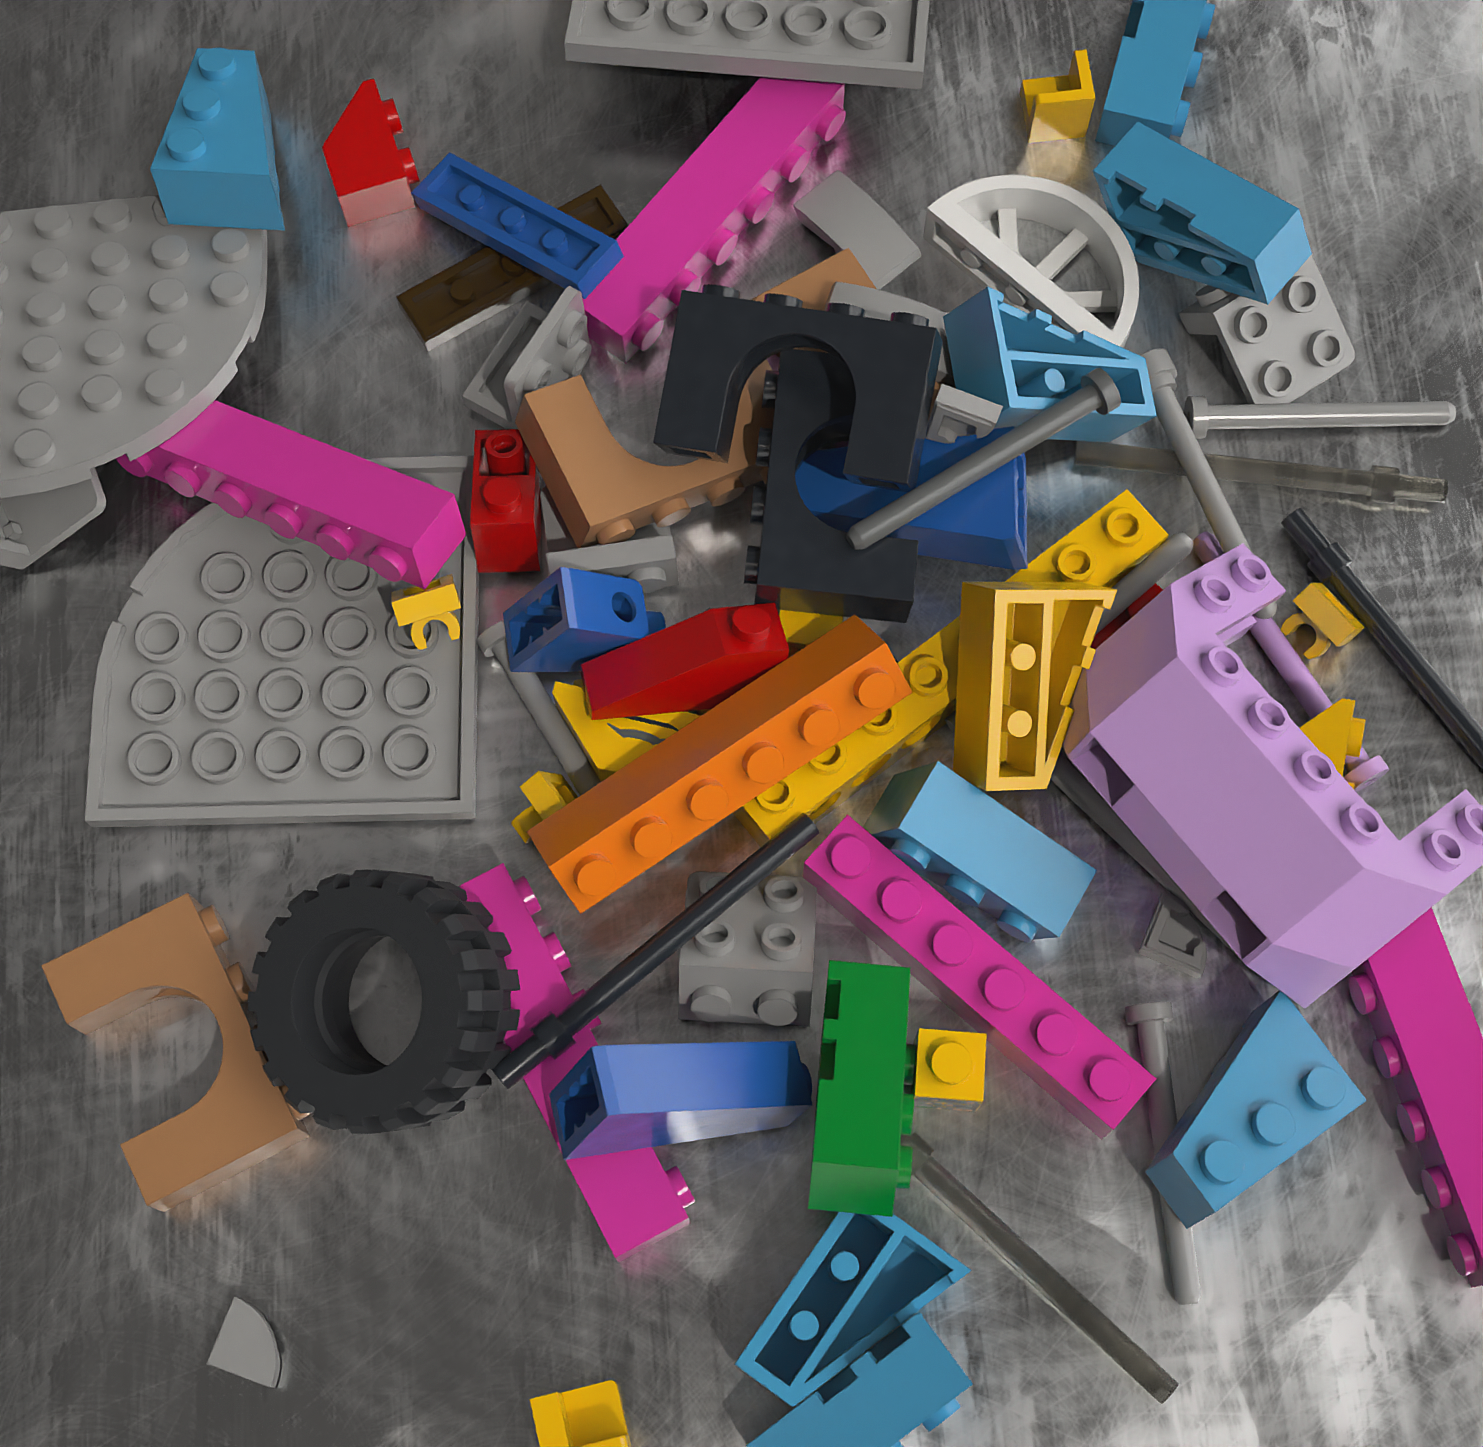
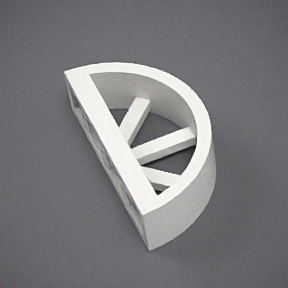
[923,175,1139,348]

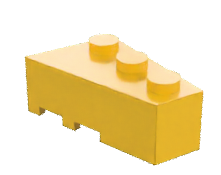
[953,582,1117,791]

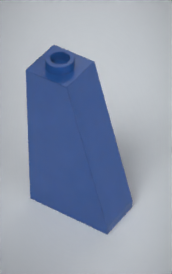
[795,426,1028,570]
[549,1041,813,1160]

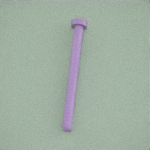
[1193,532,1389,792]

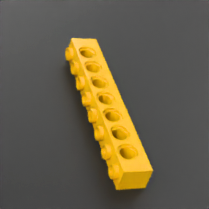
[733,489,1169,847]

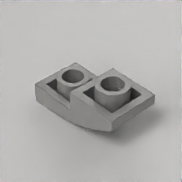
[793,170,921,290]

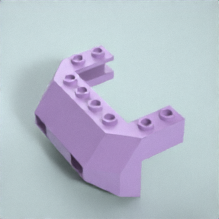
[1063,543,1483,1009]

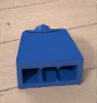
[503,567,666,672]

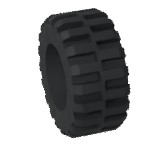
[248,869,520,1134]

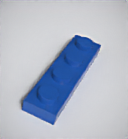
[411,152,624,299]

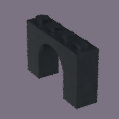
[653,284,943,492]
[744,349,919,623]

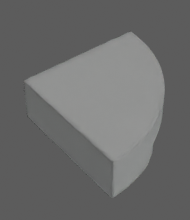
[925,384,1003,443]
[1138,890,1207,979]
[207,1297,280,1388]

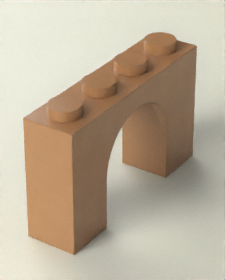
[515,359,774,548]
[41,893,311,1212]

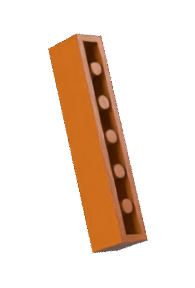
[527,614,913,914]

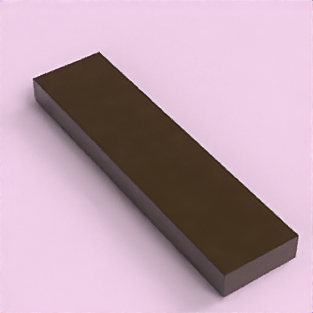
[396,184,628,352]

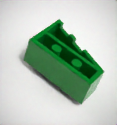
[808,960,916,1217]

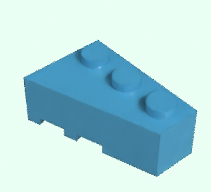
[1095,0,1216,146]
[150,47,285,231]
[1093,121,1312,304]
[943,286,1157,442]
[863,761,1097,942]
[1145,990,1367,1229]
[734,1212,972,1407]
[746,1312,973,1447]

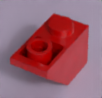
[322,78,420,227]
[470,429,542,573]

